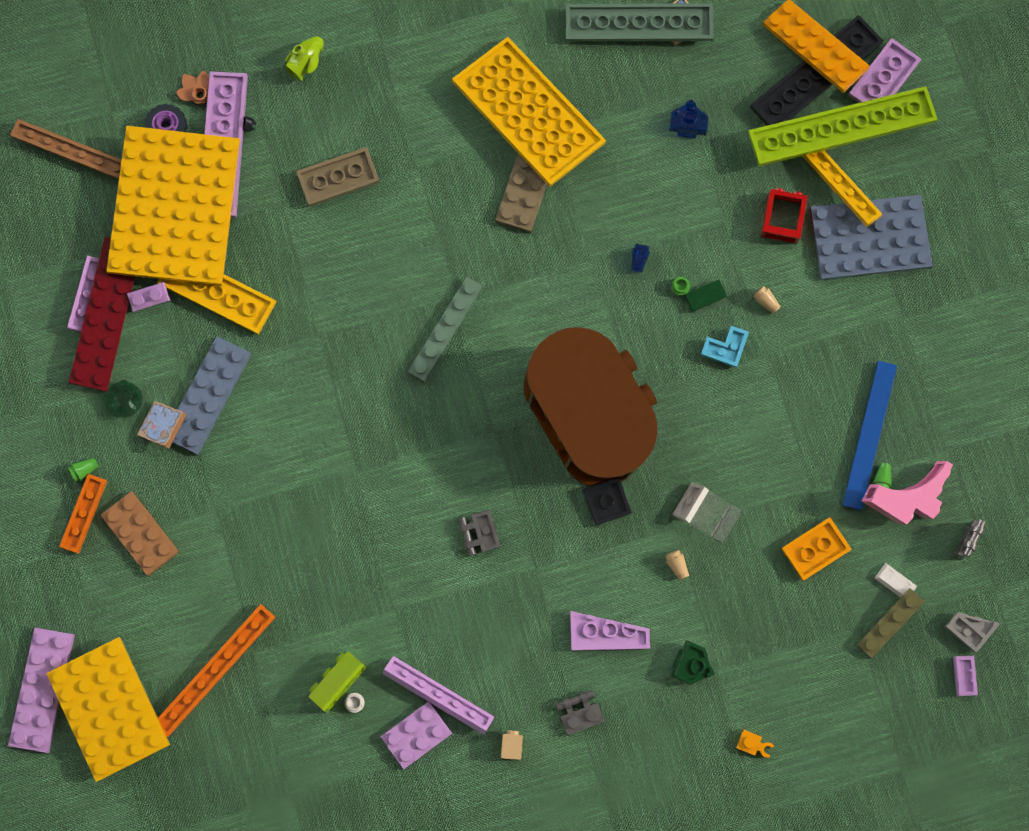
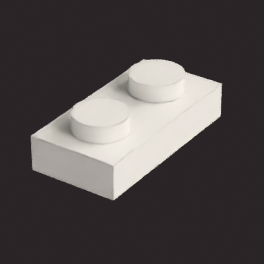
[672,482,709,523]

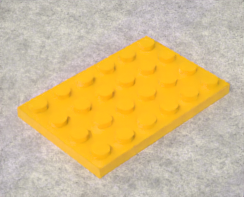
[46,637,170,782]

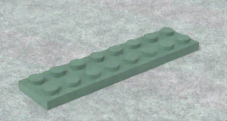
[566,3,713,42]

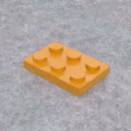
[781,517,852,581]

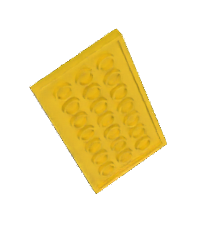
[452,37,606,187]

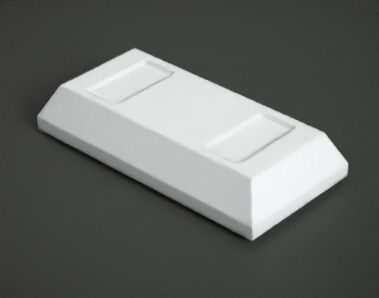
[874,563,917,597]

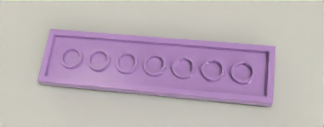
[205,71,248,218]

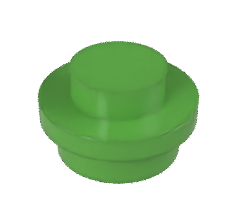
[671,277,690,296]

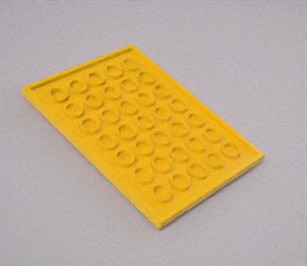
[107,126,240,286]

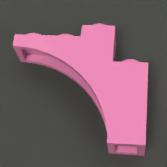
[862,461,953,525]

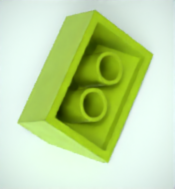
[308,651,367,713]

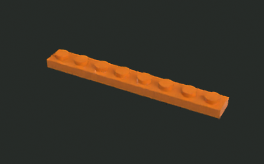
[158,604,276,737]

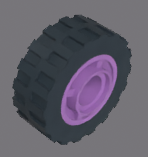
[145,104,188,132]

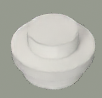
[345,693,365,713]

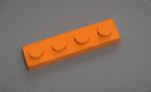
[59,474,107,554]

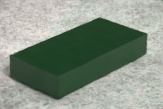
[684,279,727,313]

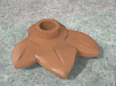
[176,71,209,105]

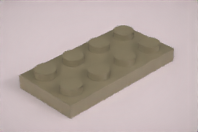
[296,147,380,207]
[495,154,547,233]

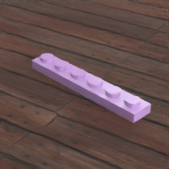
[382,656,494,735]

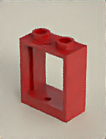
[760,188,808,244]

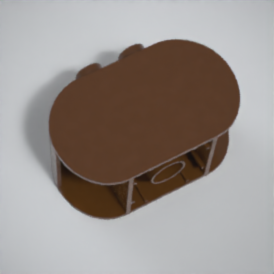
[523,327,657,486]

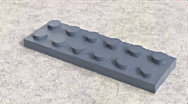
[172,337,251,455]

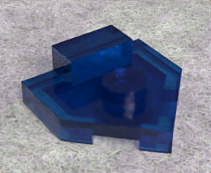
[669,99,708,139]

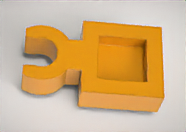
[736,730,774,758]

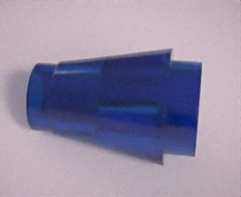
[631,244,650,273]

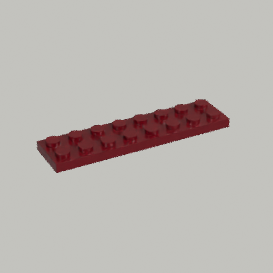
[69,237,135,392]

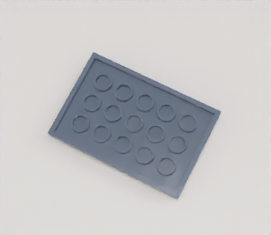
[810,195,933,280]

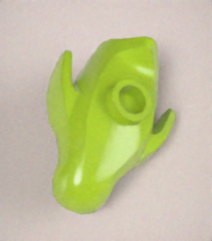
[285,36,324,81]

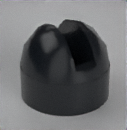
[243,116,256,132]

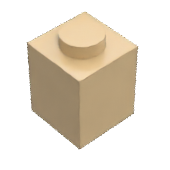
[501,730,523,760]

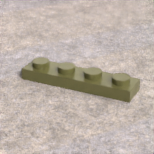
[856,588,925,658]

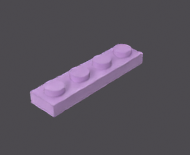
[67,255,99,333]

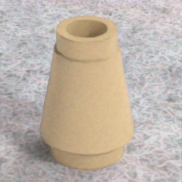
[753,286,781,314]
[665,550,689,580]

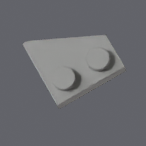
[945,612,1000,653]

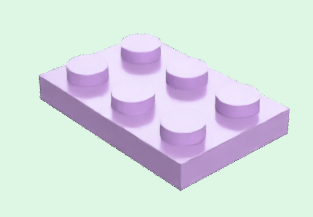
[381,702,452,769]

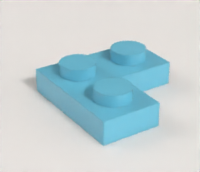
[700,326,749,368]

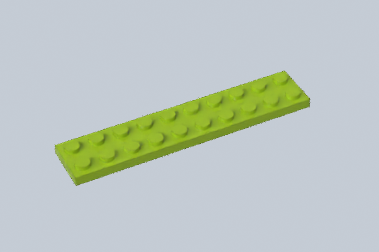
[748,86,938,167]

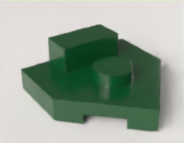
[671,640,715,685]

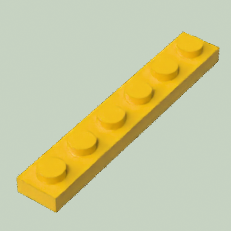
[802,150,882,227]

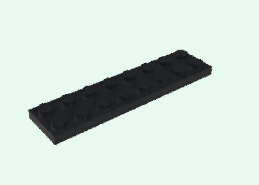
[750,15,883,126]

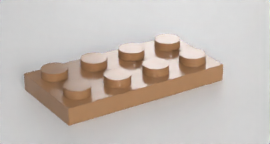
[101,491,179,576]

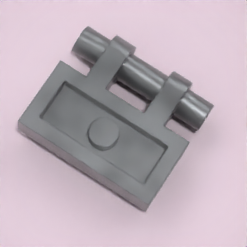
[458,510,501,557]
[954,519,986,560]
[556,690,605,736]

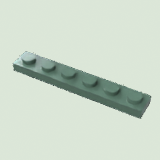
[408,277,483,383]

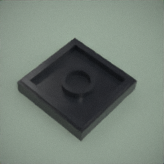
[583,477,632,526]

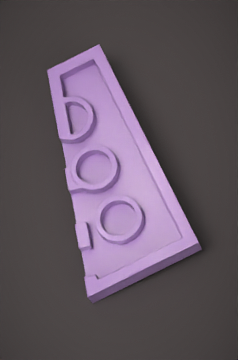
[570,611,650,651]

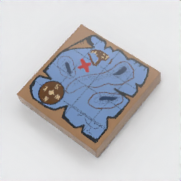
[137,401,187,449]

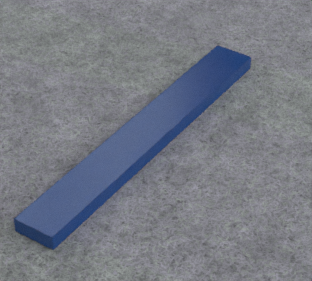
[842,361,897,511]

